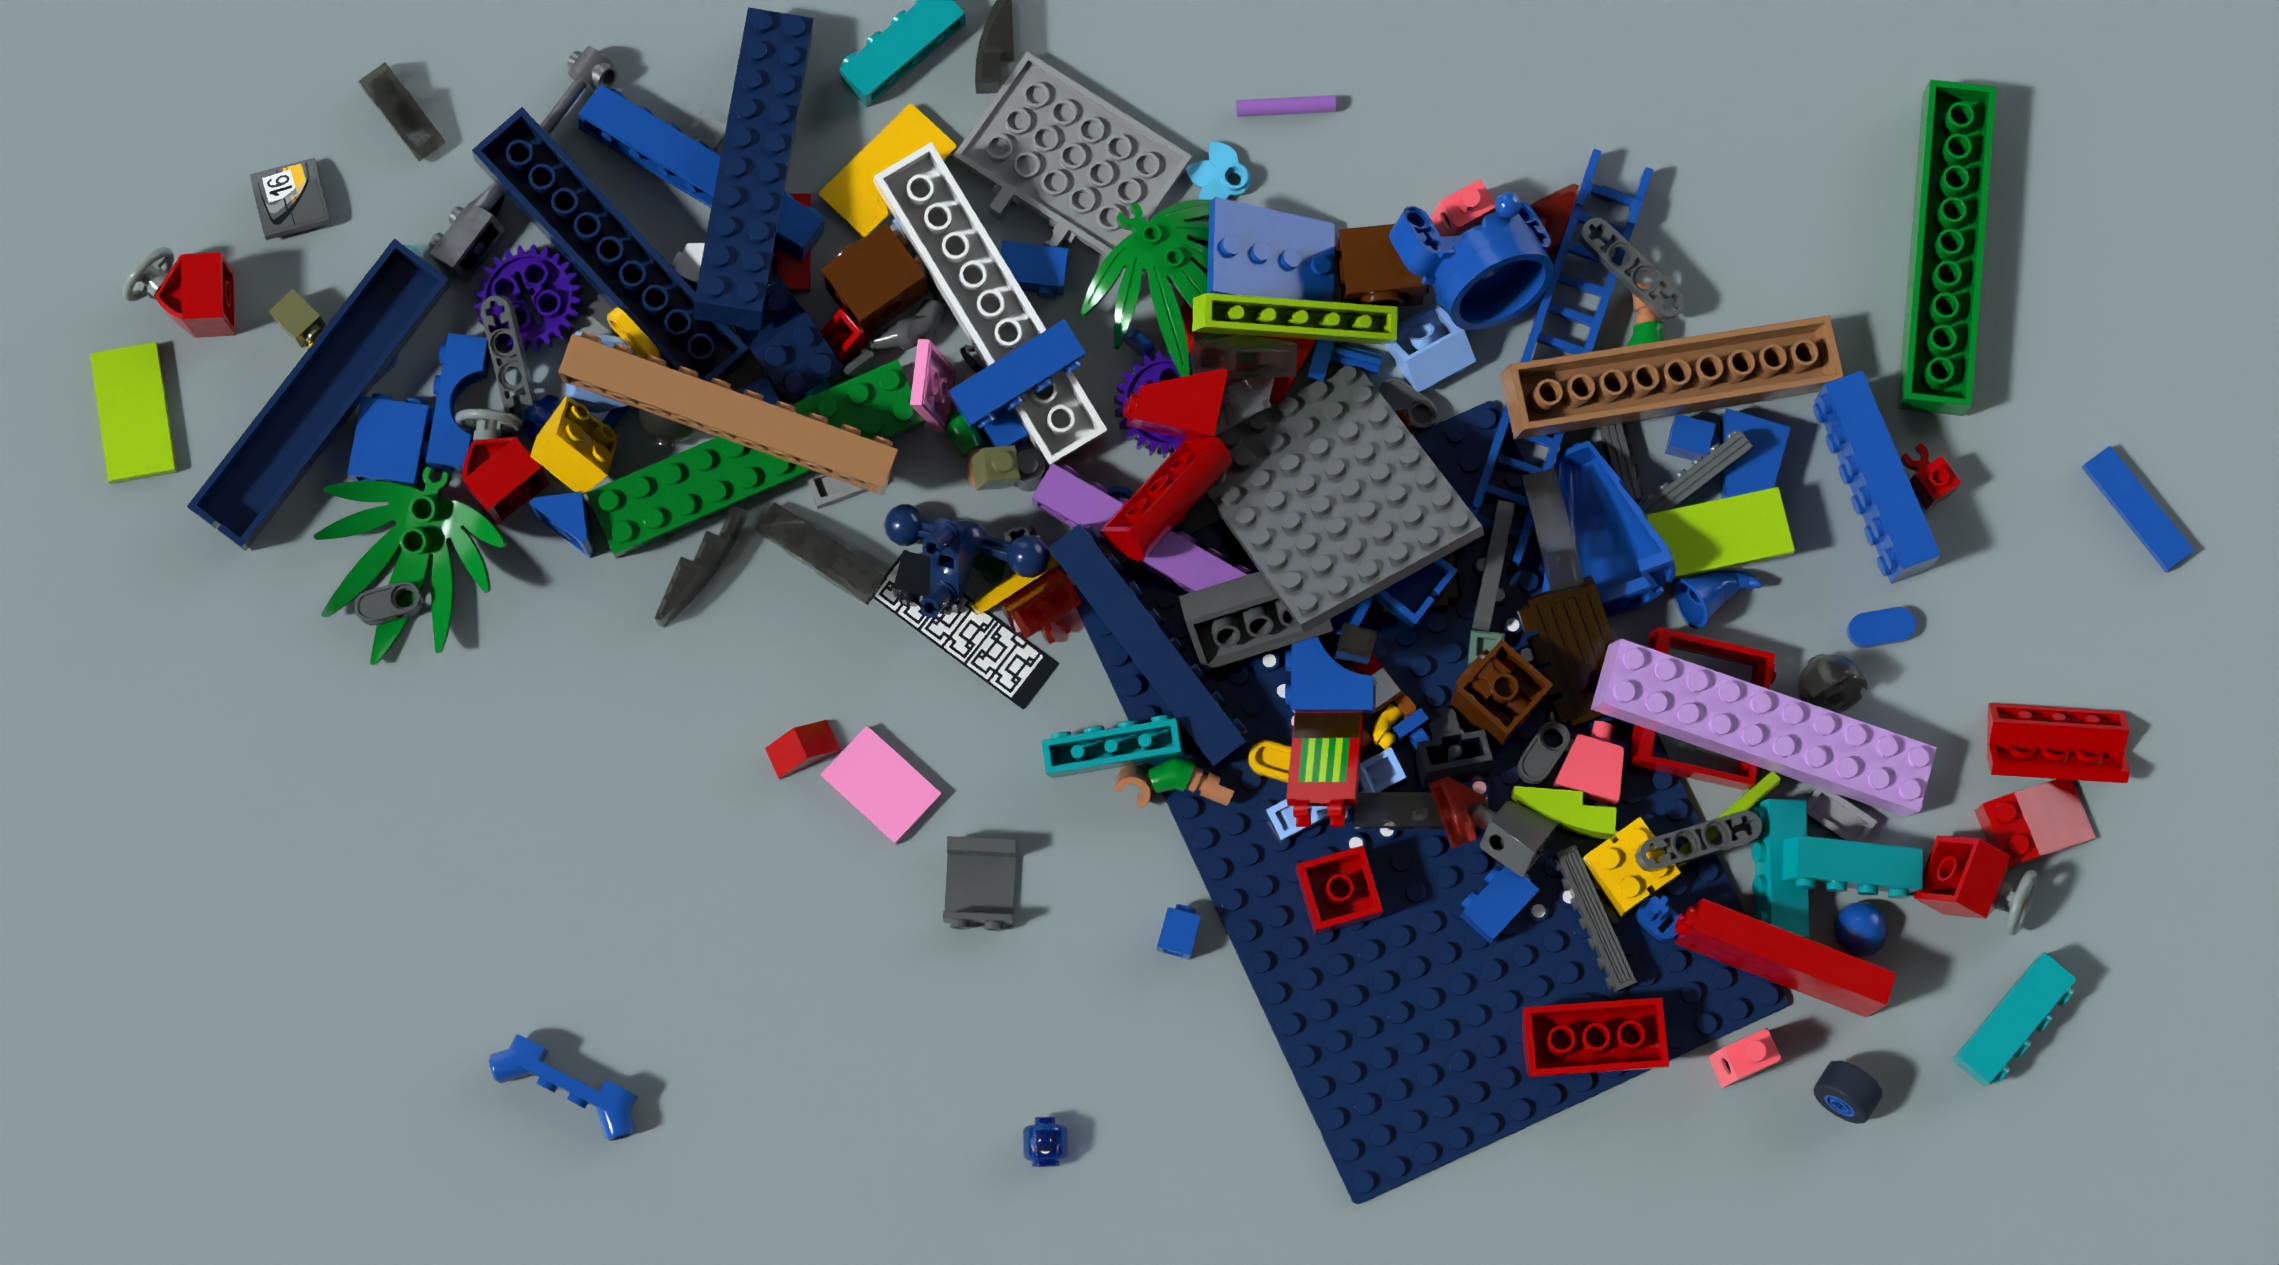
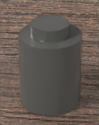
[1014,449,1046,492]

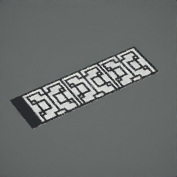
[870,550,1058,709]

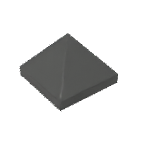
[839,347,874,376]

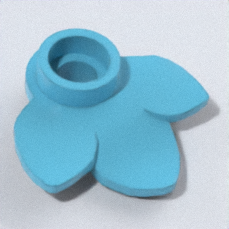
[1186,141,1251,200]

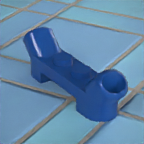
[489,1034,638,1141]

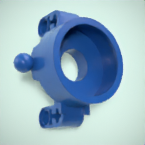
[1389,191,1554,330]

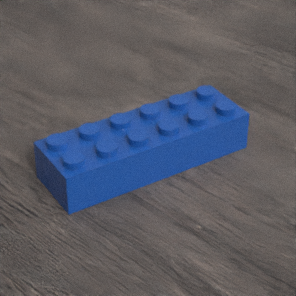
[1813,370,1941,584]

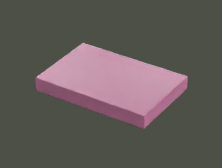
[910,339,956,433]
[820,726,942,845]

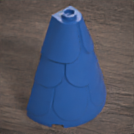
[1542,441,1676,617]

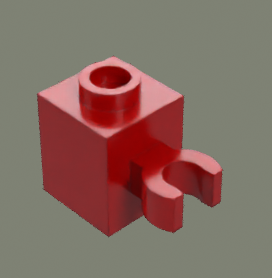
[1901,443,1962,510]

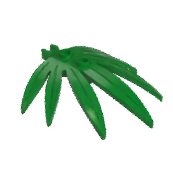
[1081,200,1255,377]
[313,466,506,665]

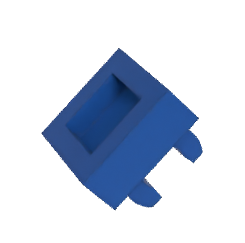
[1391,708,1430,750]

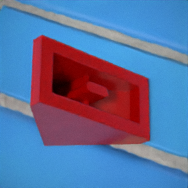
[820,307,867,363]
[765,720,841,780]

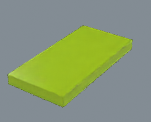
[90,342,177,484]
[1646,487,1795,579]

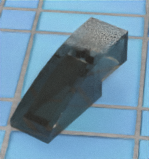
[975,0,1014,94]
[358,62,446,162]
[1190,333,1298,378]
[1334,622,1377,666]

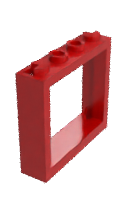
[1628,628,1777,790]

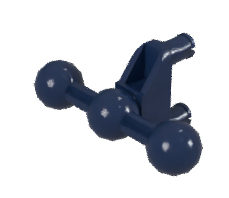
[884,504,1050,618]

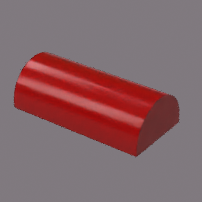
[1099,437,1232,561]
[1522,997,1669,1078]

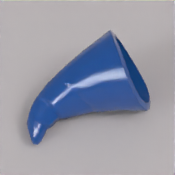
[1674,571,1763,629]

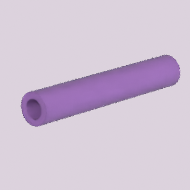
[1236,95,1336,117]

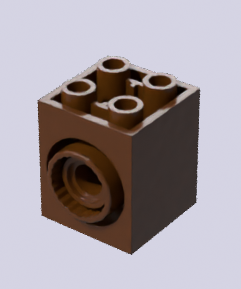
[821,223,929,337]
[1335,224,1429,308]
[1449,639,1553,749]

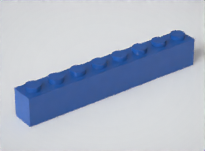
[578,84,825,262]

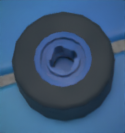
[1813,1061,1883,1124]

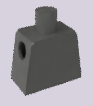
[1470,801,1559,878]

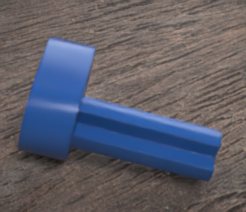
[1308,340,1383,381]
[1636,895,1679,941]

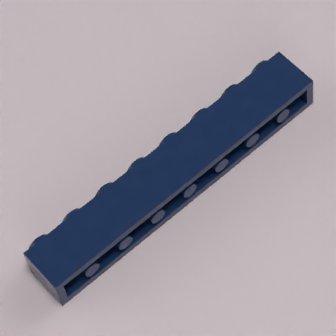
[1048,523,1248,766]

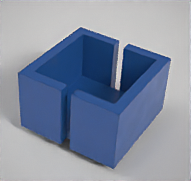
[1372,558,1457,628]

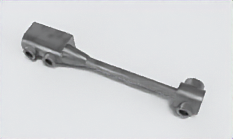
[429,46,617,282]

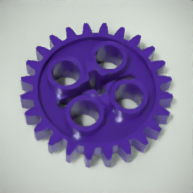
[474,244,584,353]
[1114,350,1223,458]

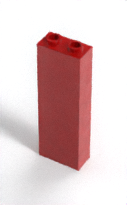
[1674,898,1897,1018]

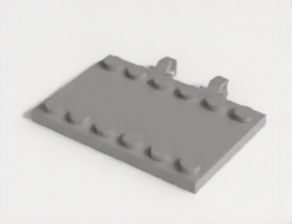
[953,51,1192,257]

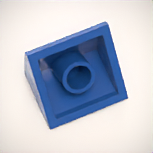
[529,491,595,558]

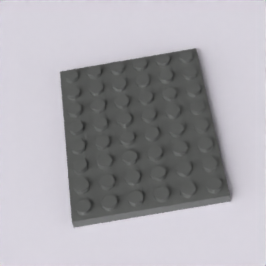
[1205,366,1484,633]

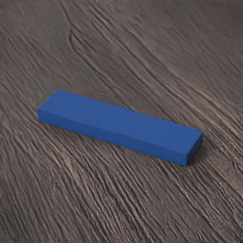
[2081,446,2195,572]

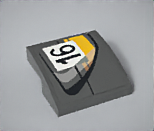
[250,158,331,240]

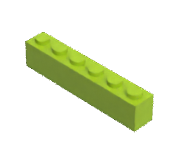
[1192,293,1398,345]

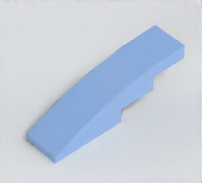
[1266,747,1409,840]

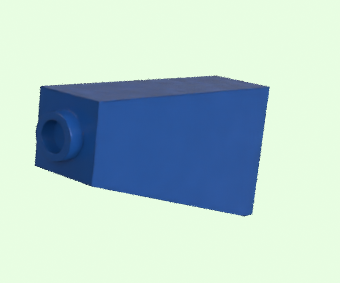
[1720,408,1791,499]

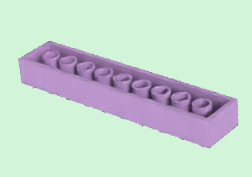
[1591,638,1937,817]

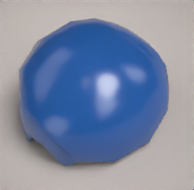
[1834,902,1888,957]

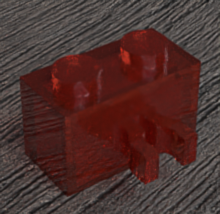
[998,567,1082,644]

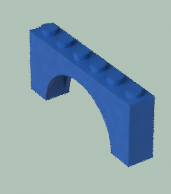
[1285,636,1376,714]

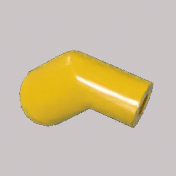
[1372,704,1403,750]

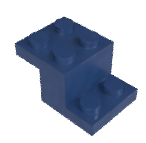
[732,275,843,404]

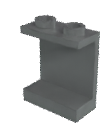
[943,836,1017,931]

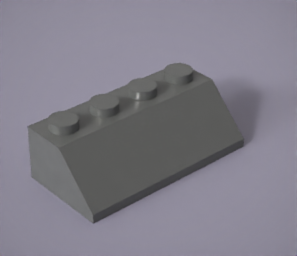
[1179,571,1334,671]

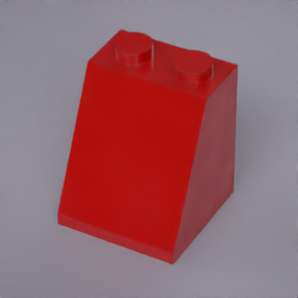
[1123,368,1228,439]

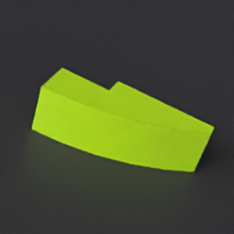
[1511,786,1617,839]

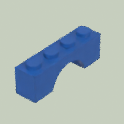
[422,333,491,474]

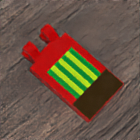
[1286,712,1364,827]

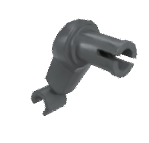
[869,280,946,352]

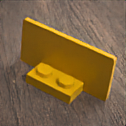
[819,104,957,238]

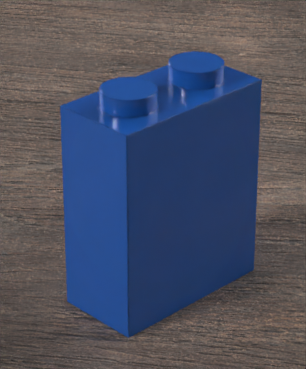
[347,393,431,489]

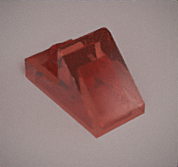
[1530,184,1579,256]
[1429,776,1488,849]

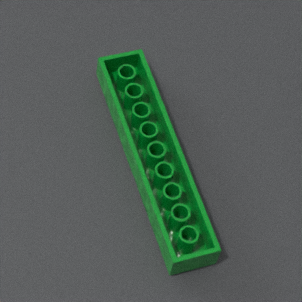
[1897,79,1996,416]
[587,359,925,558]

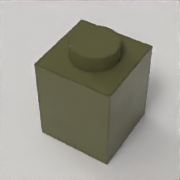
[268,289,326,348]
[971,445,1020,491]

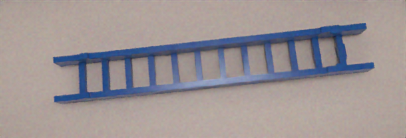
[1459,149,1653,569]

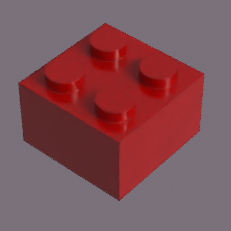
[1295,845,1383,936]

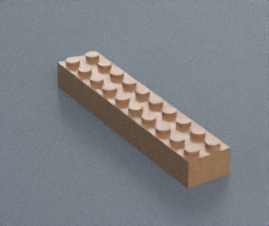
[1500,315,1844,440]
[558,332,898,495]

